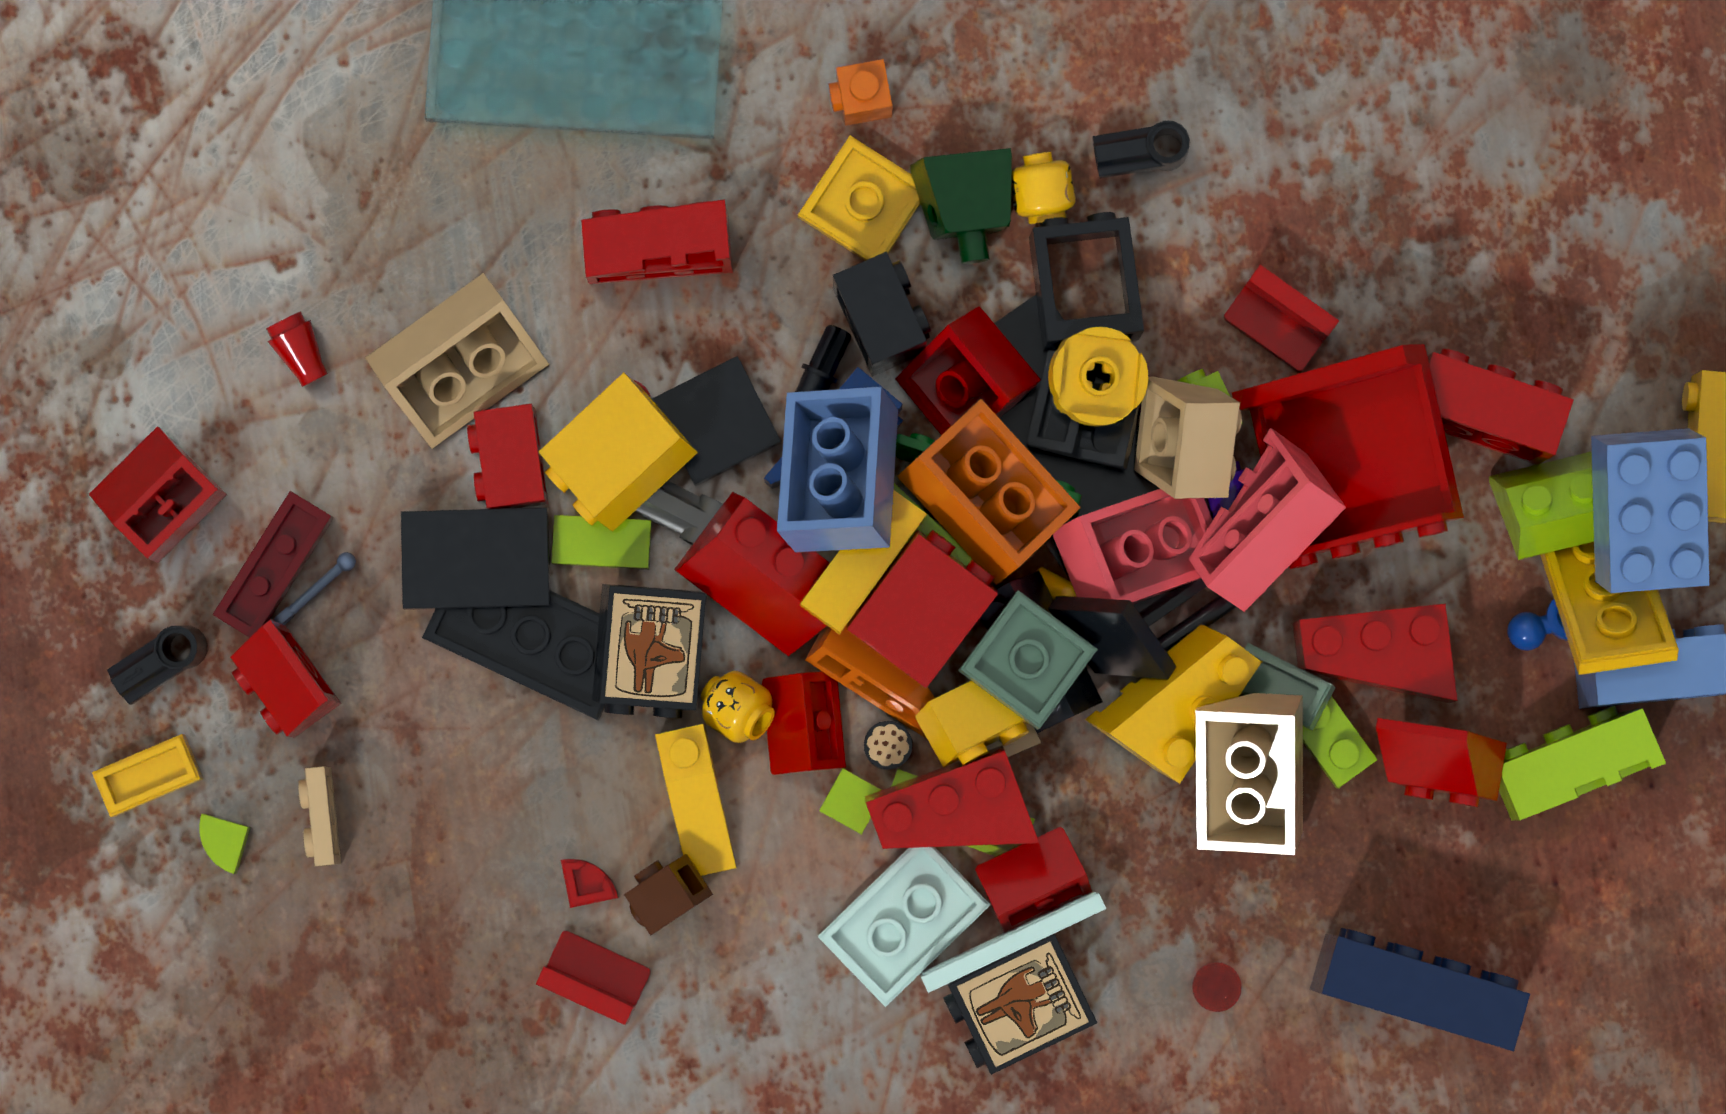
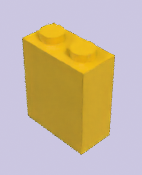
[539,372,698,532]

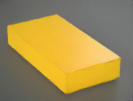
[92,734,203,817]

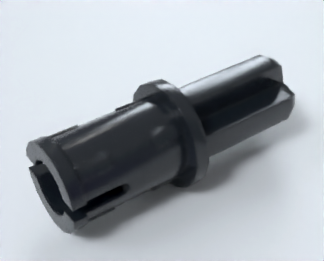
[795,325,851,392]

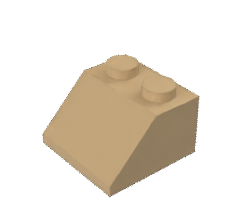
[1134,377,1242,499]

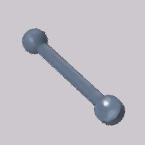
[274,552,356,625]

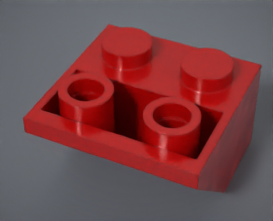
[89,426,227,563]

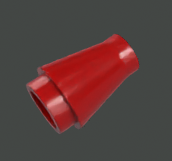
[266,311,328,387]

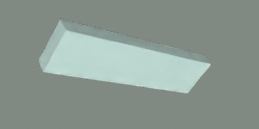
[920,891,1106,993]

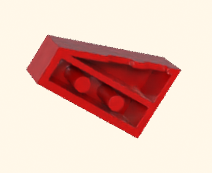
[581,199,733,284]
[1293,603,1458,703]
[865,745,1039,849]

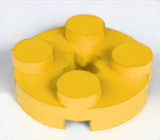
[1048,327,1148,426]

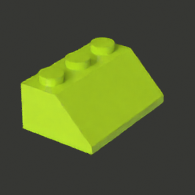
[1489,451,1594,560]

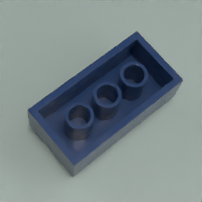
[1310,928,1530,1051]

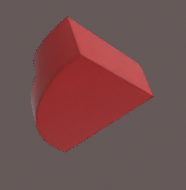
[561,859,619,908]

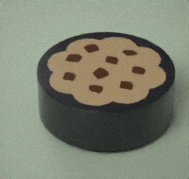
[864,721,912,770]

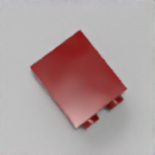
[847,530,998,688]

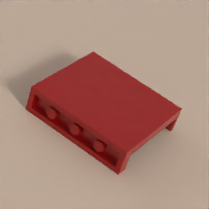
[1231,344,1464,569]

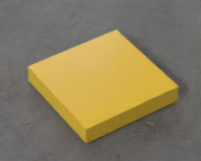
[798,135,921,261]

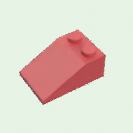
[1053,489,1213,605]

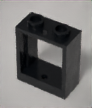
[1029,212,1144,351]

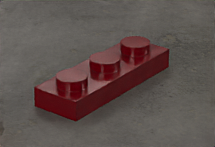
[212,491,334,638]

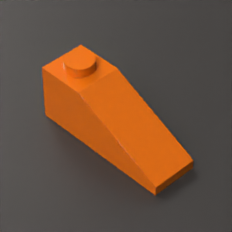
[805,625,935,738]

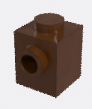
[624,854,713,936]

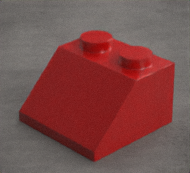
[895,306,1041,435]
[230,620,342,738]
[1376,718,1507,807]

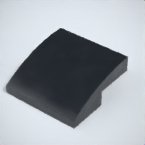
[1026,350,1149,470]

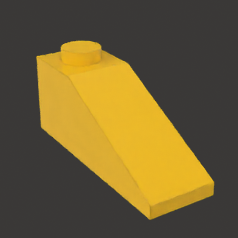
[655,724,737,876]

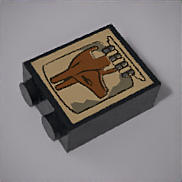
[592,584,707,718]
[943,934,1097,1075]

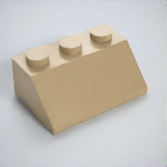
[365,273,549,449]
[1196,693,1303,855]

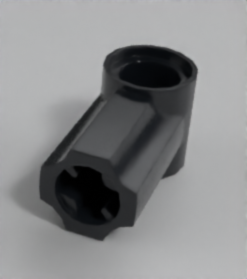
[1092,120,1190,179]
[107,626,207,705]

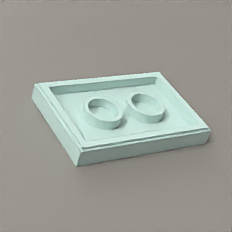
[818,847,990,1007]

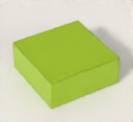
[819,768,881,835]

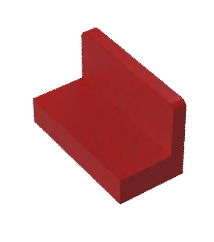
[1224,265,1339,372]
[762,672,846,775]
[975,827,1092,933]
[536,931,651,1025]

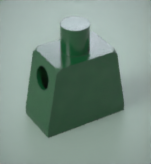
[910,148,1012,264]

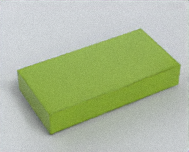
[551,515,652,570]

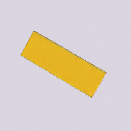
[800,490,927,635]

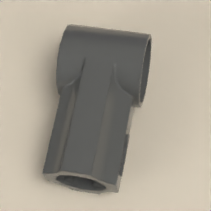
[636,481,723,545]

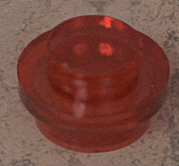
[1192,962,1242,1012]

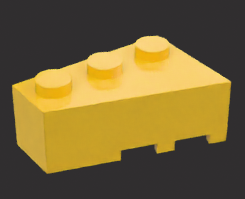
[1085,624,1262,784]

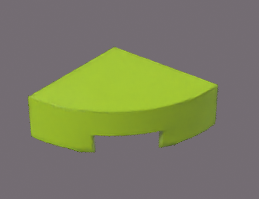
[199,814,251,874]

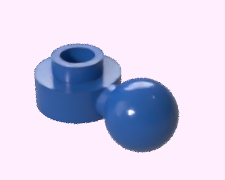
[1507,599,1568,651]

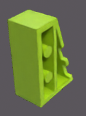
[1499,705,1666,821]

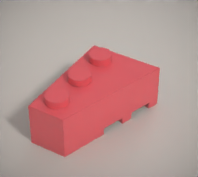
[1189,428,1346,612]

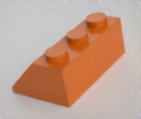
[897,399,1081,585]

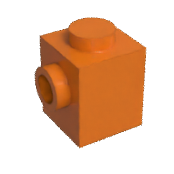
[828,59,893,126]

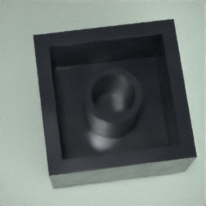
[833,252,931,377]

